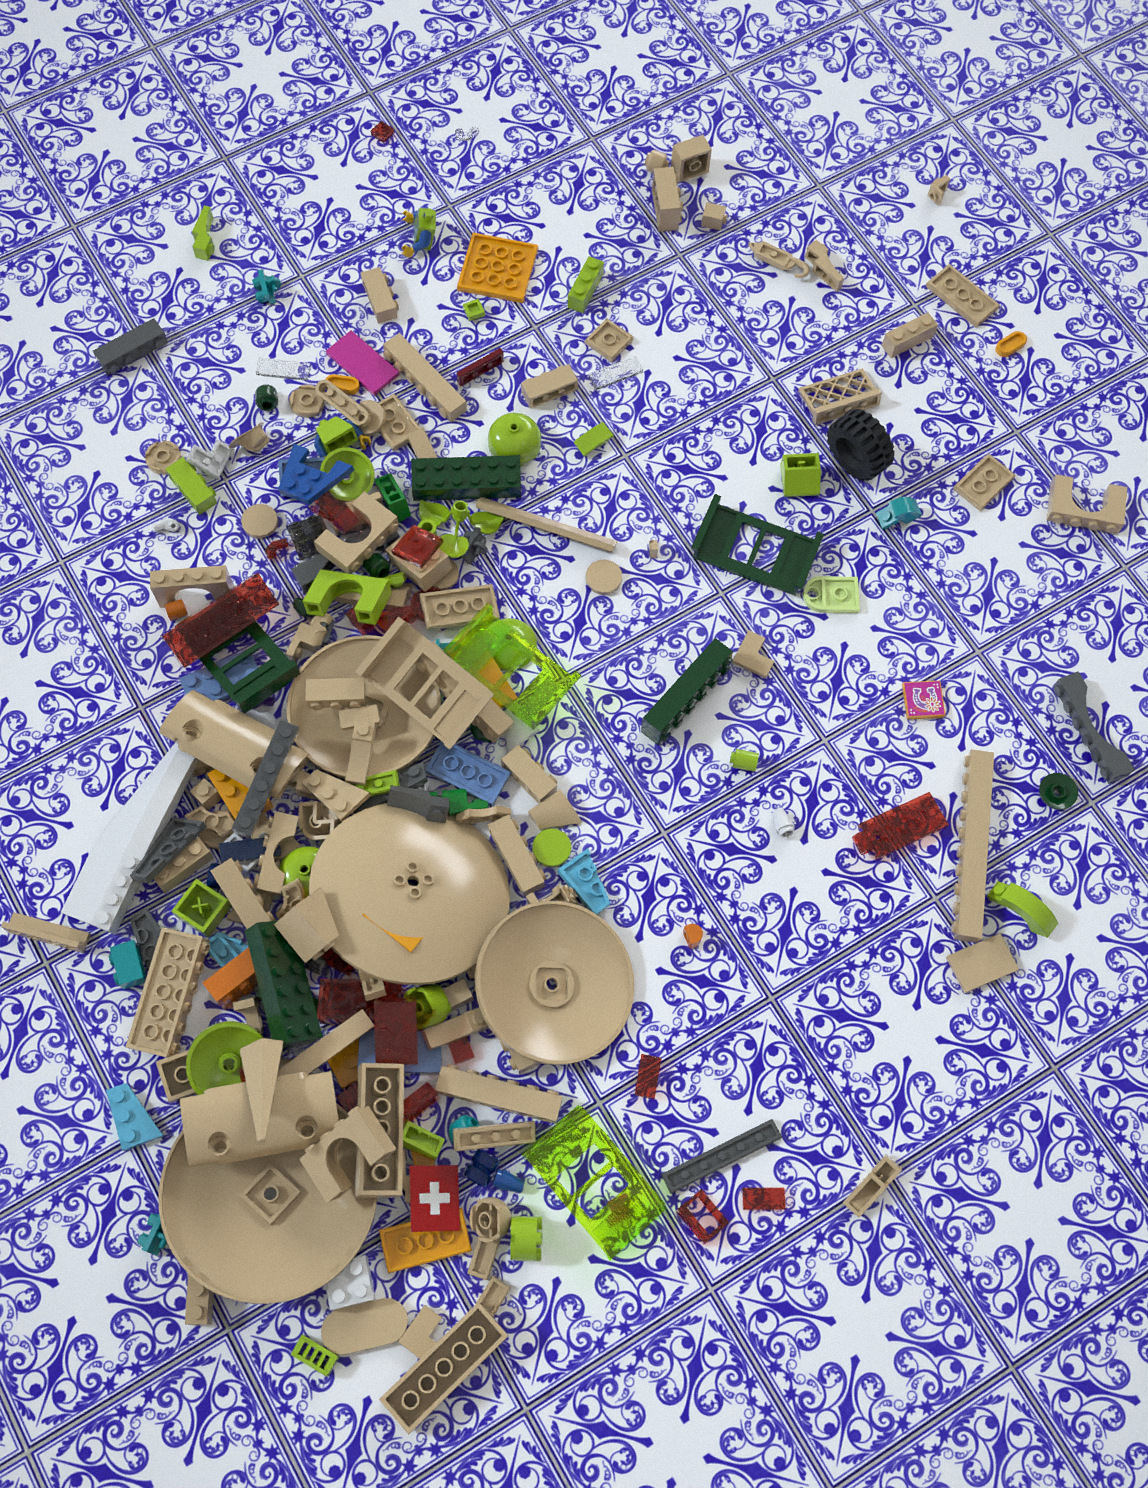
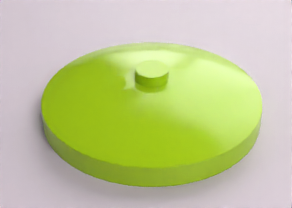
[186,1021,264,1095]

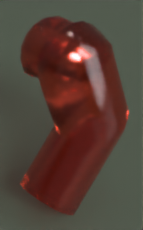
[265,538,289,559]

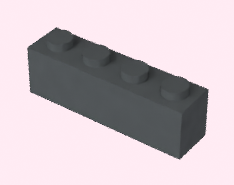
[93,318,168,375]

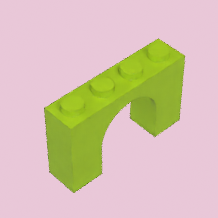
[303,569,392,625]

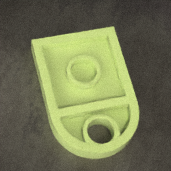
[803,576,860,613]

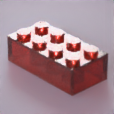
[317,978,404,1026]

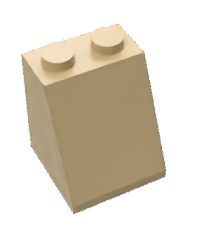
[274,888,339,963]

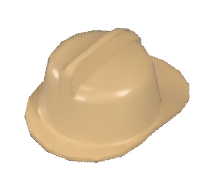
[229,422,270,452]

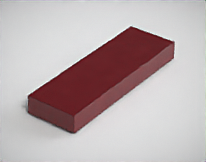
[456,348,504,387]

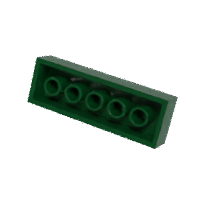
[411,455,521,501]
[641,638,733,746]
[245,920,323,1049]

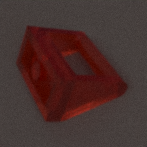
[403,1082,440,1123]
[676,1189,729,1245]

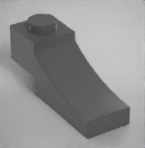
[387,785,449,823]

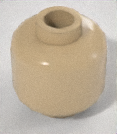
[644,150,670,173]

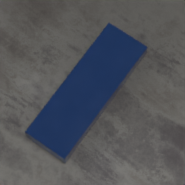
[219,837,281,864]

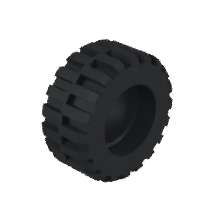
[827,409,895,481]

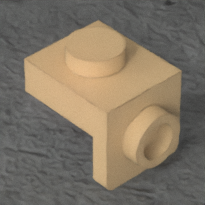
[928,175,950,205]
[358,970,386,1001]

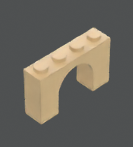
[1047,474,1127,533]
[314,492,399,574]
[150,565,234,608]
[299,1106,396,1203]

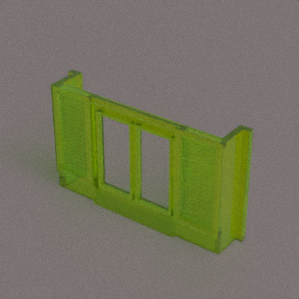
[443,603,582,730]
[521,1105,667,1261]

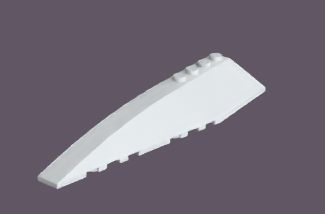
[61,742,199,935]

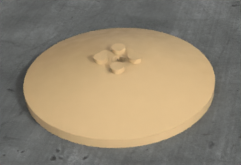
[286,635,441,779]
[475,901,635,1065]

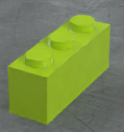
[568,256,604,313]
[165,457,217,515]

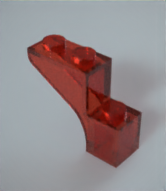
[308,491,360,535]
[345,605,419,635]

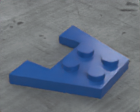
[278,444,355,505]

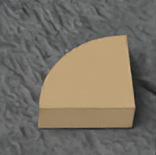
[649,540,658,558]

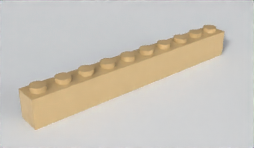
[951,749,994,943]

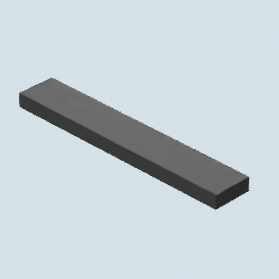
[661,1119,782,1194]

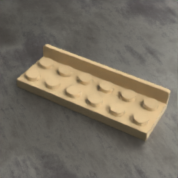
[125,927,210,1058]

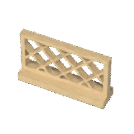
[798,368,882,425]

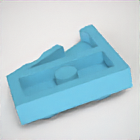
[209,932,248,967]

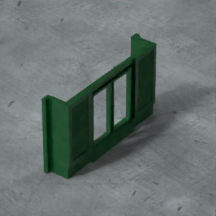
[691,494,824,596]
[177,592,301,714]

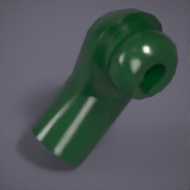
[293,598,315,616]
[470,723,492,743]

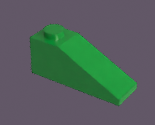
[374,473,411,521]

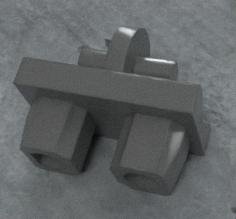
[461,527,488,565]

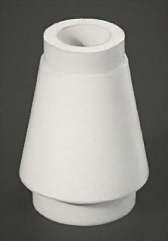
[773,808,795,838]

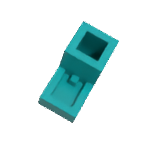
[876,497,922,530]

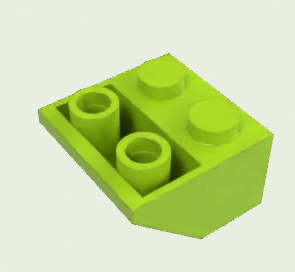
[780,453,821,497]

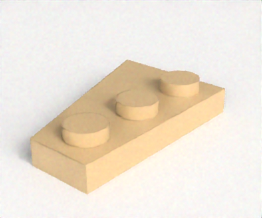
[302,769,371,822]

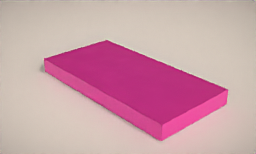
[326,330,399,396]

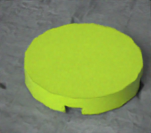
[532,828,571,867]

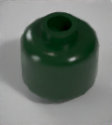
[255,384,278,411]
[362,553,390,578]

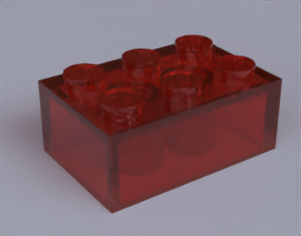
[374,997,418,1065]

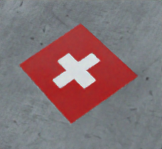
[409,1165,460,1232]

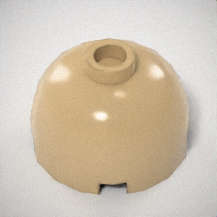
[469,1197,512,1243]

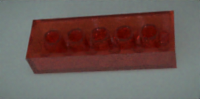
[160,573,280,668]

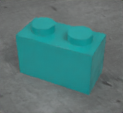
[108,940,147,990]

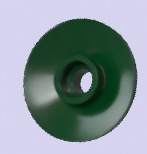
[1039,773,1078,810]

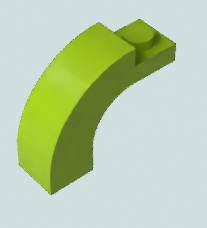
[987,881,1058,938]

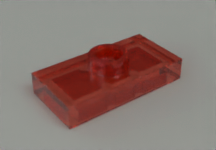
[634,1054,661,1100]
[742,1187,786,1210]

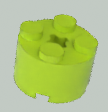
[402,984,451,1029]
[510,1216,543,1262]

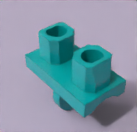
[252,269,281,305]
[137,1213,167,1256]

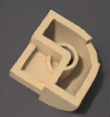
[298,801,342,840]

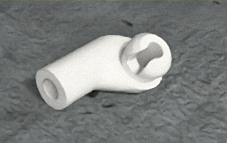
[152,517,180,532]

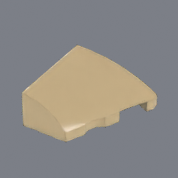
[528,790,582,831]

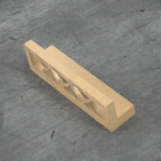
[1,912,91,954]

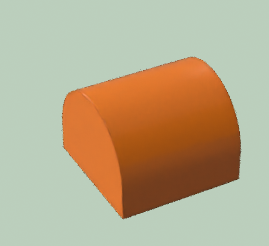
[164,599,188,621]
[683,924,703,949]

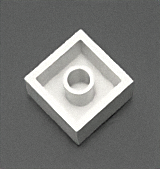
[326,1255,376,1311]

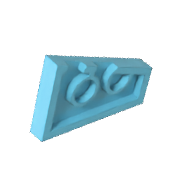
[557,848,610,915]
[106,1083,164,1151]

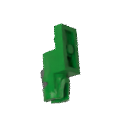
[429,785,488,816]

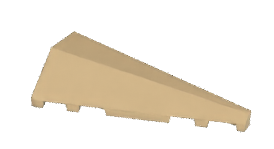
[333,583,414,613]
[240,1038,283,1145]

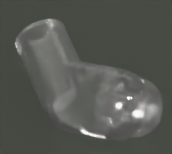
[455,125,479,141]

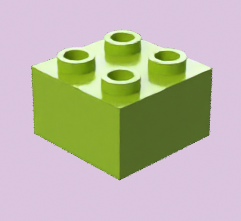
[171,879,232,938]

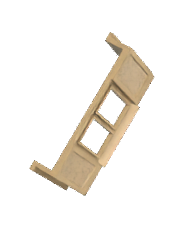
[355,617,494,750]

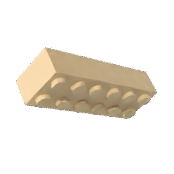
[355,1063,404,1198]
[379,1302,509,1435]

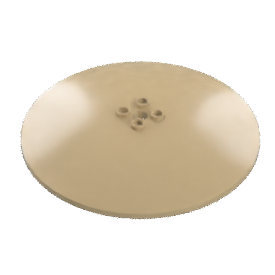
[309,803,510,985]
[158,1103,377,1304]

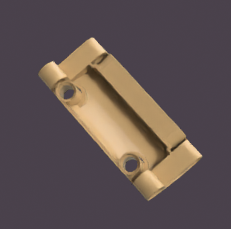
[159,690,310,799]
[180,1071,339,1167]

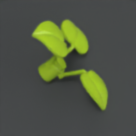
[419,500,504,558]

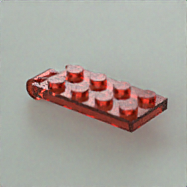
[852,792,949,860]

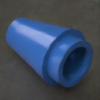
[492,1169,525,1193]

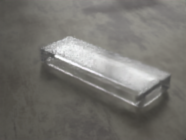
[588,356,643,390]
[256,357,311,381]

